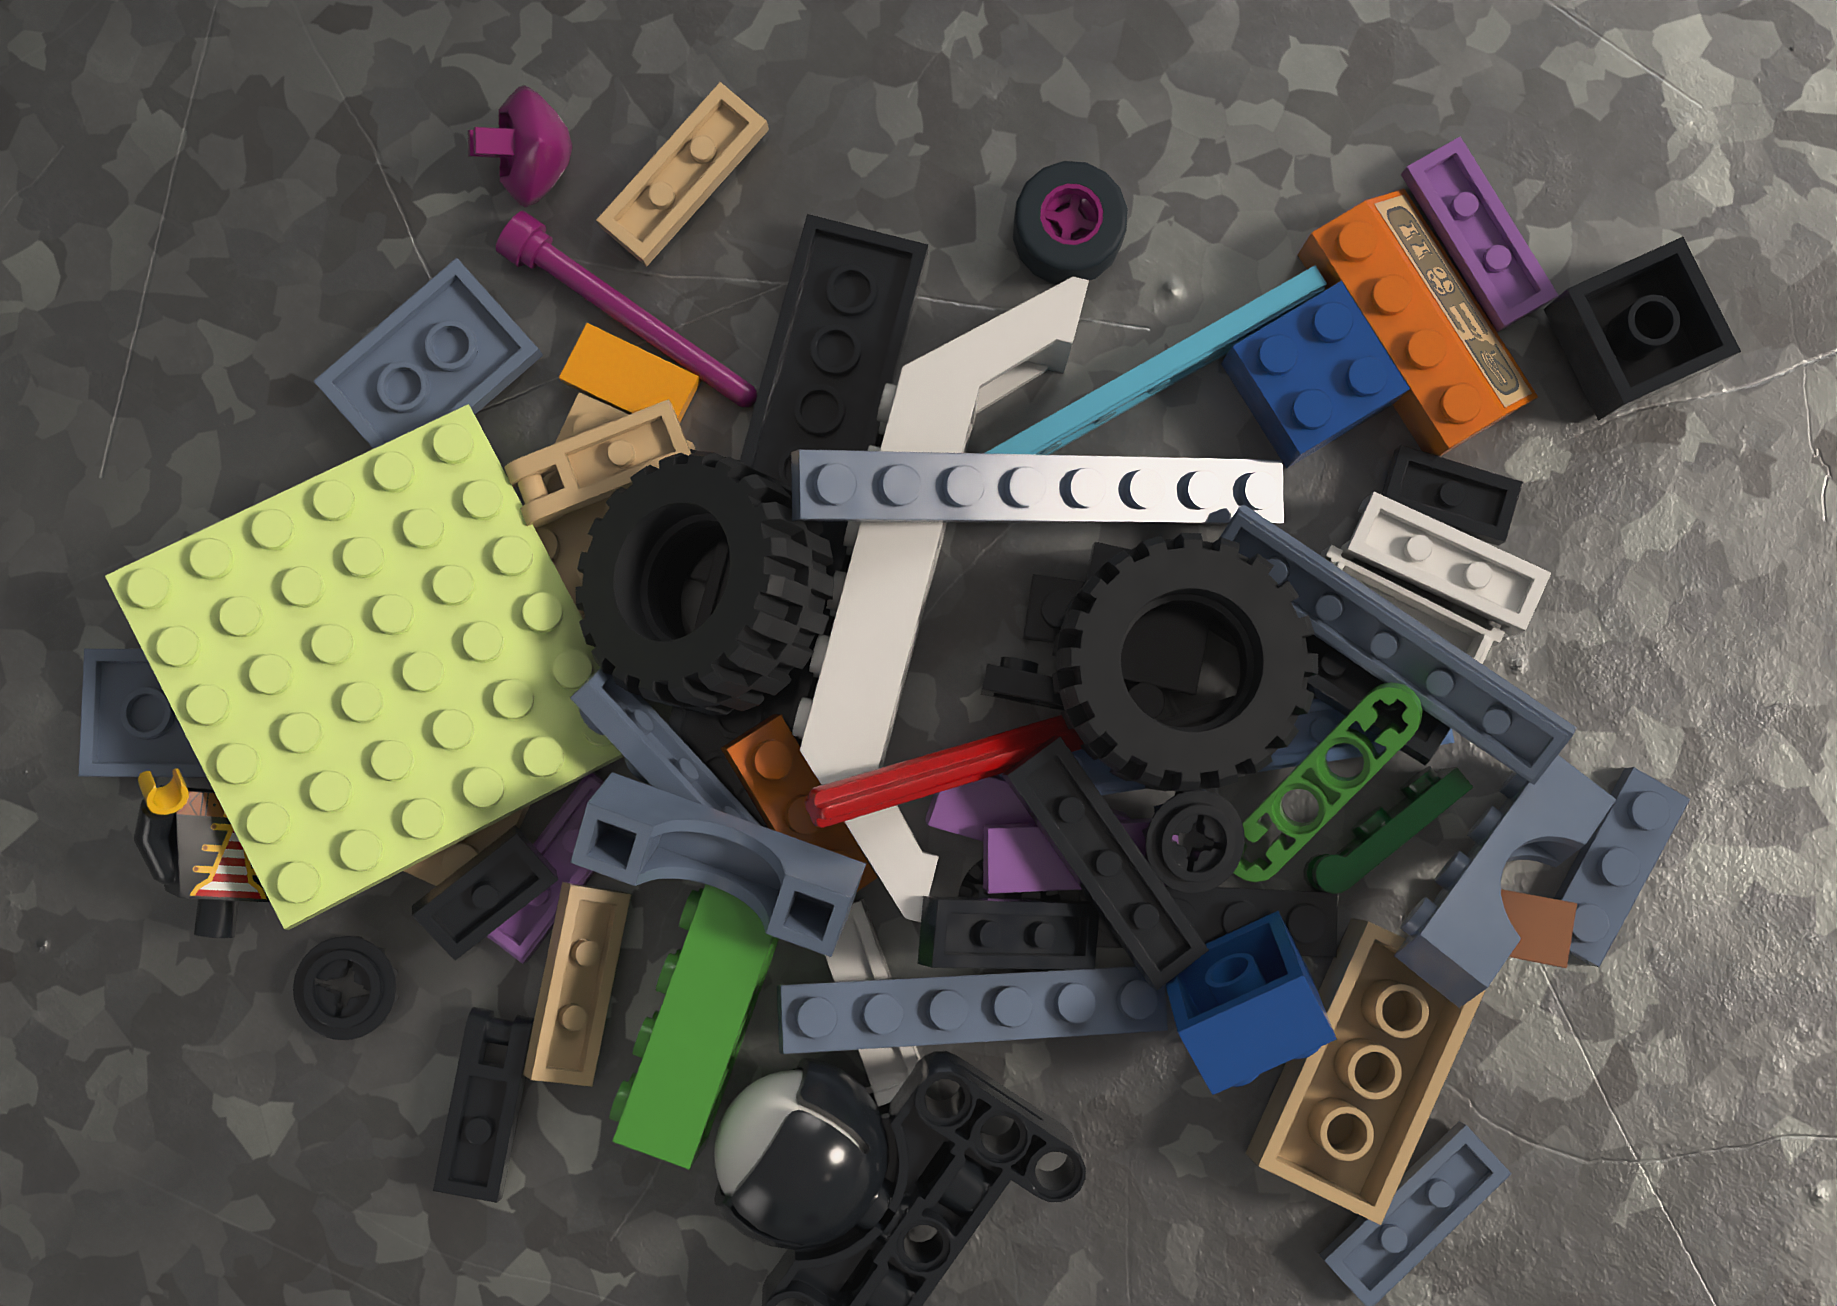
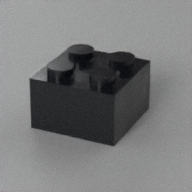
[1543,237,1741,421]

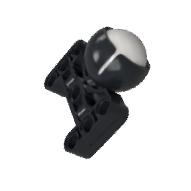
[714,1051,1086,1306]

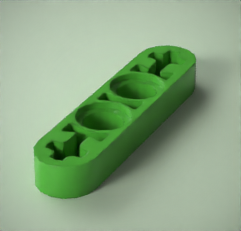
[1233,682,1423,882]

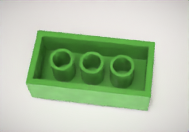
[609,884,779,1169]

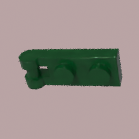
[1303,766,1473,894]

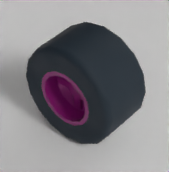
[1013,161,1128,284]

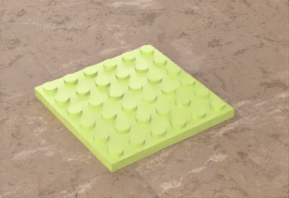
[105,404,624,930]

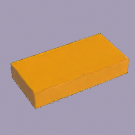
[559,323,701,423]

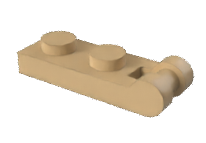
[504,399,692,528]

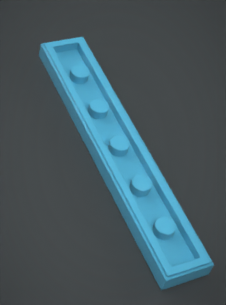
[985,265,1327,455]

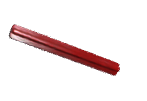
[805,715,1083,828]

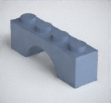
[1394,755,1616,1008]
[570,772,866,957]

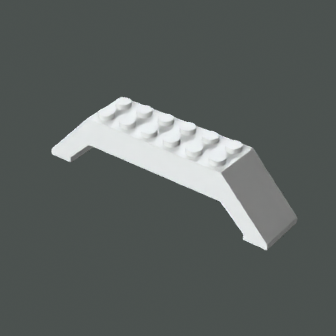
[792,277,1089,923]

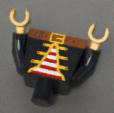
[134,768,270,938]

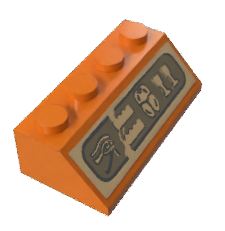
[1297,189,1538,457]

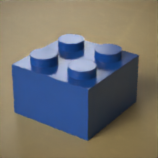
[1221,281,1410,468]
[1165,911,1337,1095]

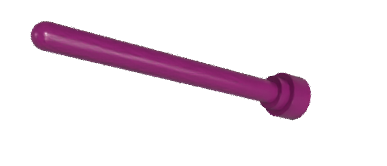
[496,211,757,408]

